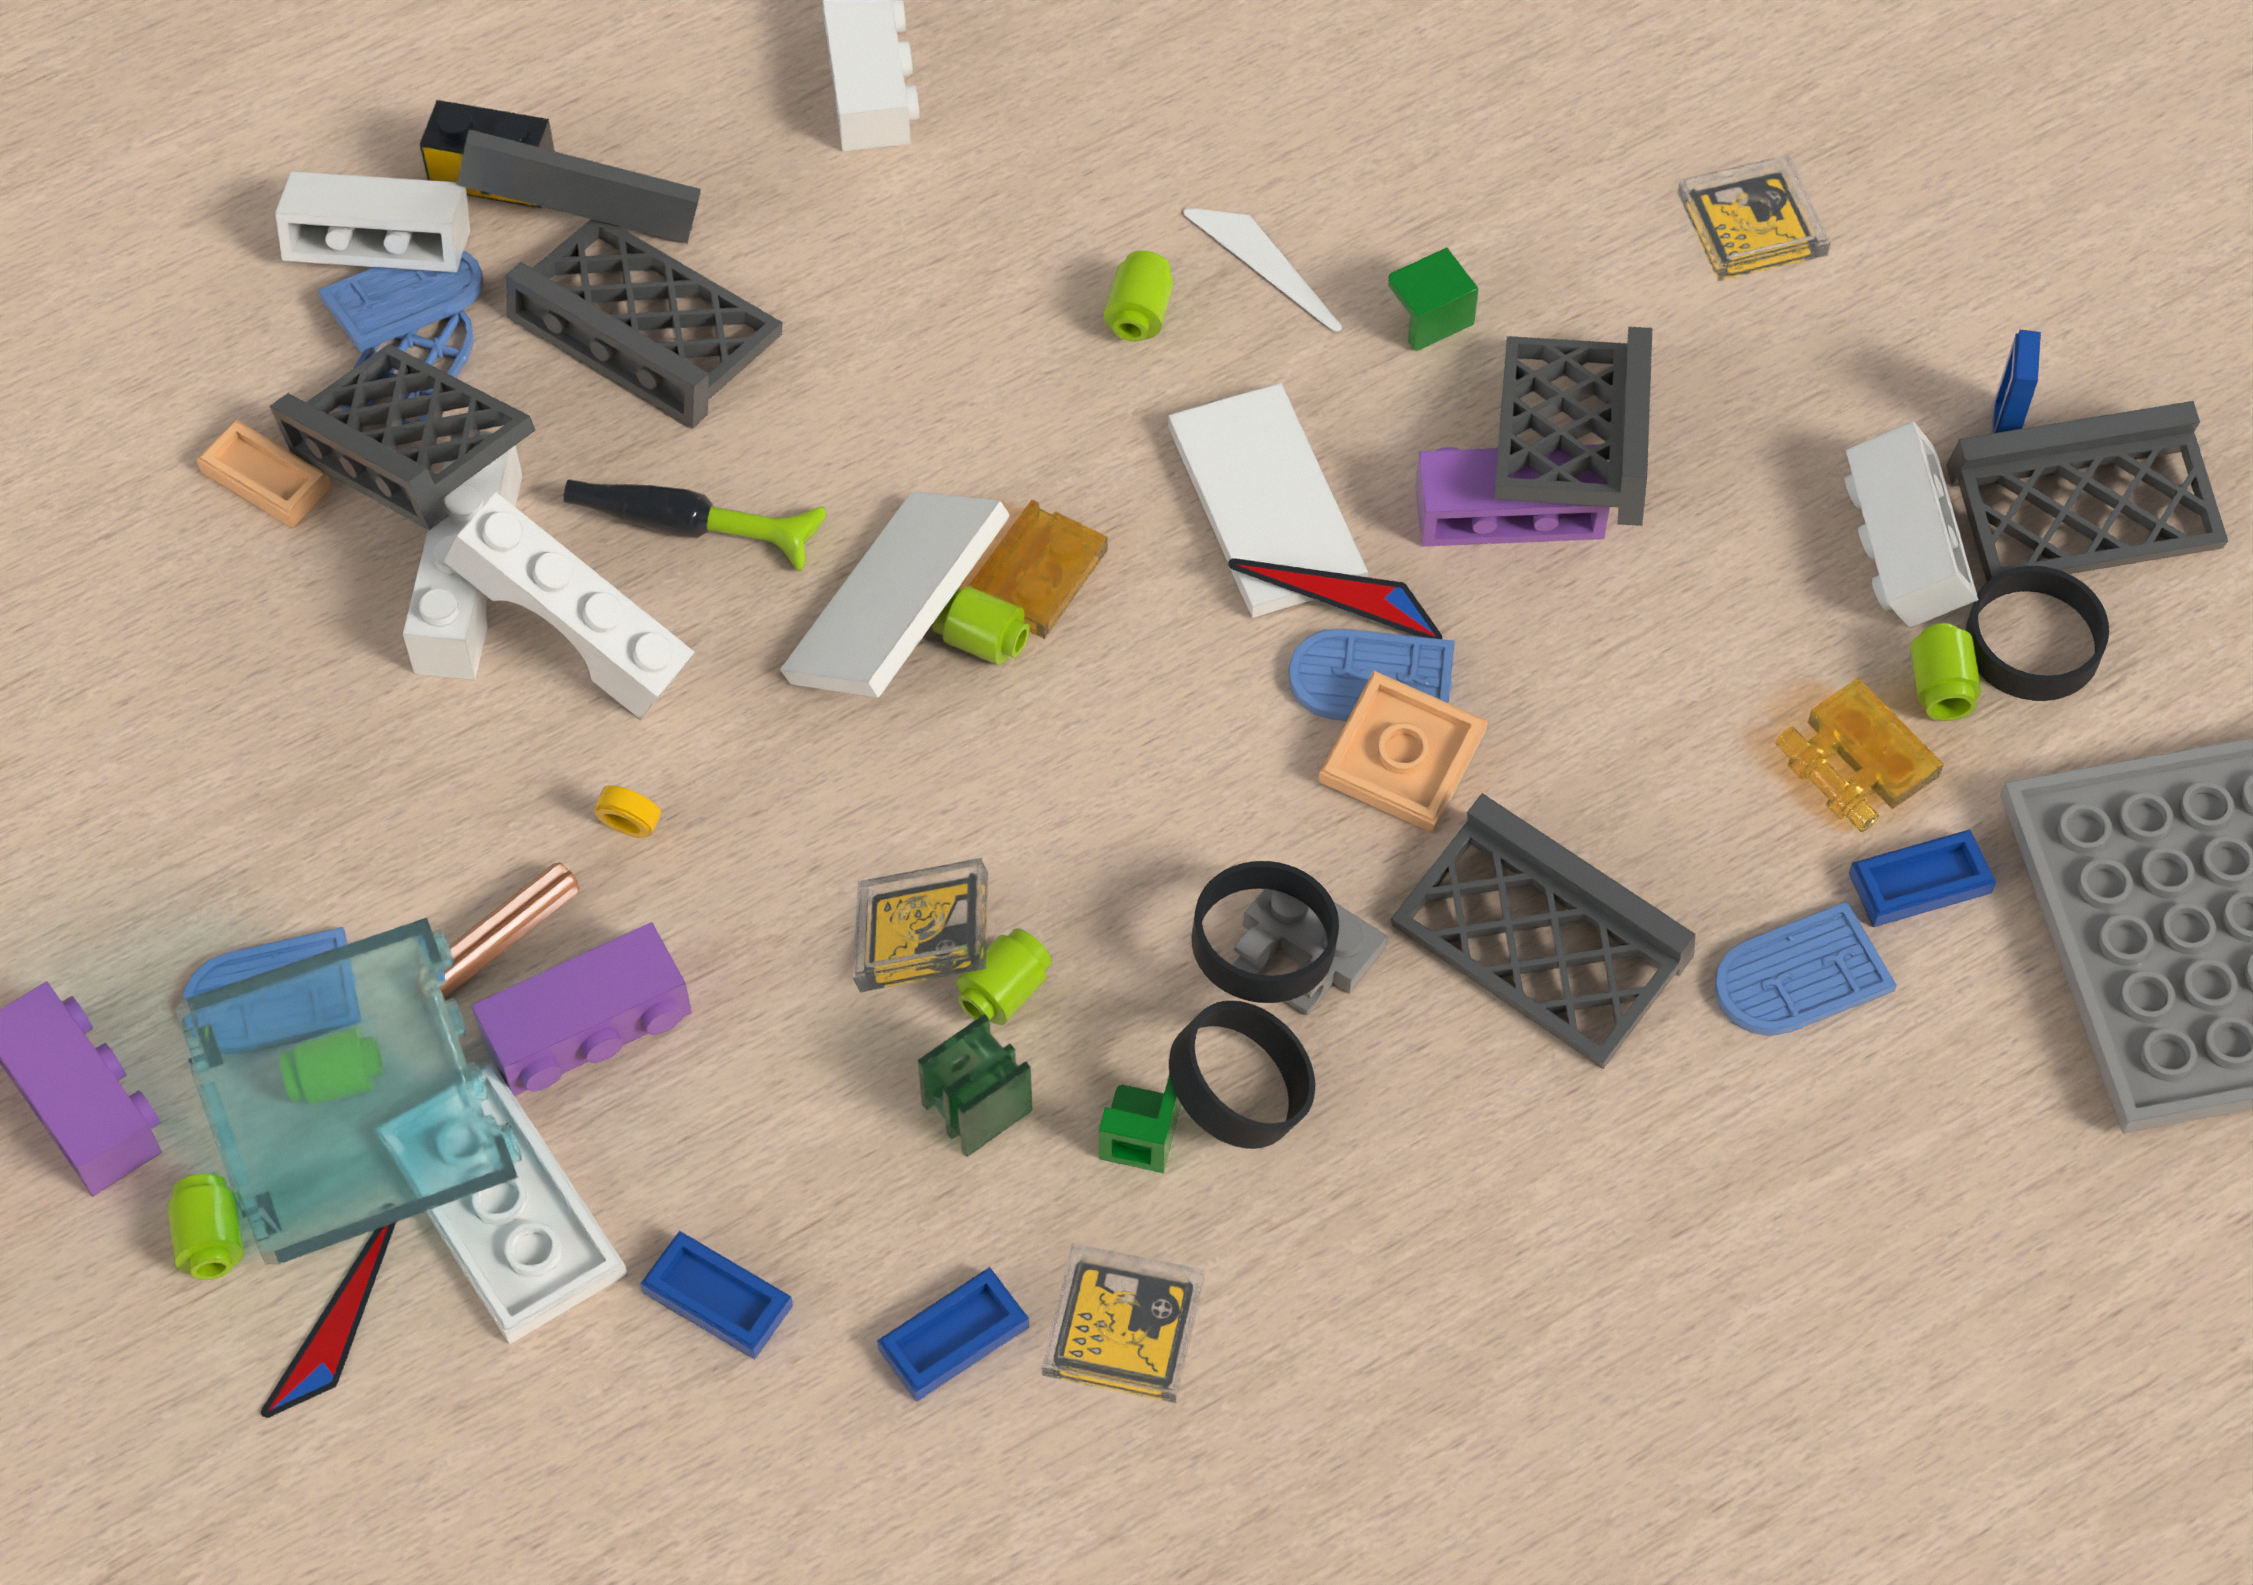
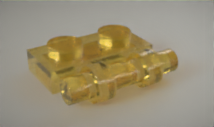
[1775,678,1944,832]

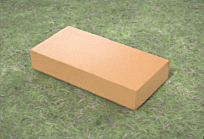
[196,419,332,528]

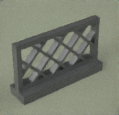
[506,219,783,428]
[1494,326,1653,526]
[269,344,535,530]
[1946,401,2228,582]
[1391,793,1696,1069]

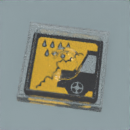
[1677,154,1830,281]
[853,858,988,993]
[1042,1243,1205,1403]

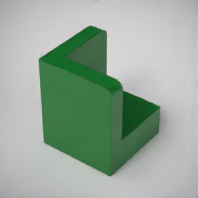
[1388,247,1479,351]
[1099,1074,1181,1174]

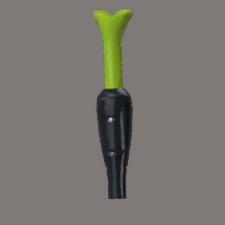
[563,479,827,572]

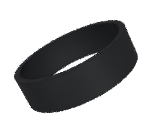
[1965,566,2109,701]
[1191,861,1339,1003]
[1169,1000,1315,1149]

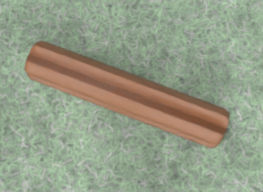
[413,862,579,1004]

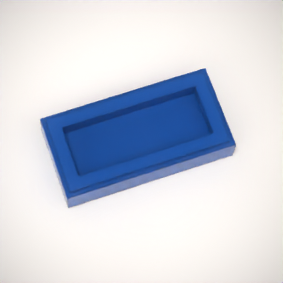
[1992,329,2041,434]
[1848,829,1996,927]
[640,1230,793,1360]
[877,1267,1029,1402]

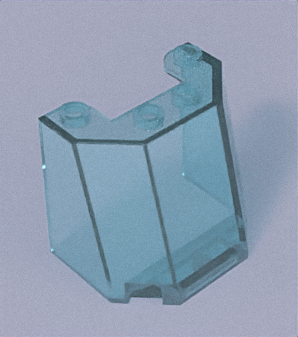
[175,917,522,1265]

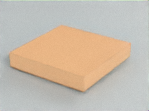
[1319,670,1488,833]

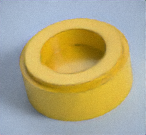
[594,785,662,838]

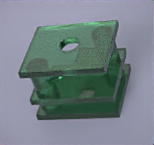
[917,1014,1033,1157]

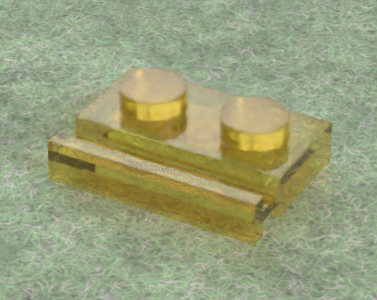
[969,499,1108,639]

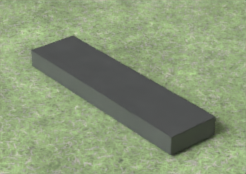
[457,129,701,244]

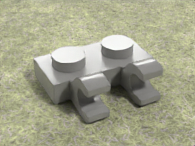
[1233,889,1388,1016]

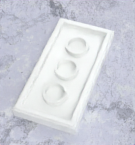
[1168,383,1368,618]
[780,491,1010,698]
[376,1062,628,1345]

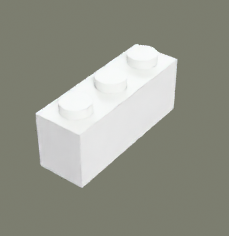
[822,0,920,152]
[275,171,471,272]
[1845,421,1978,628]

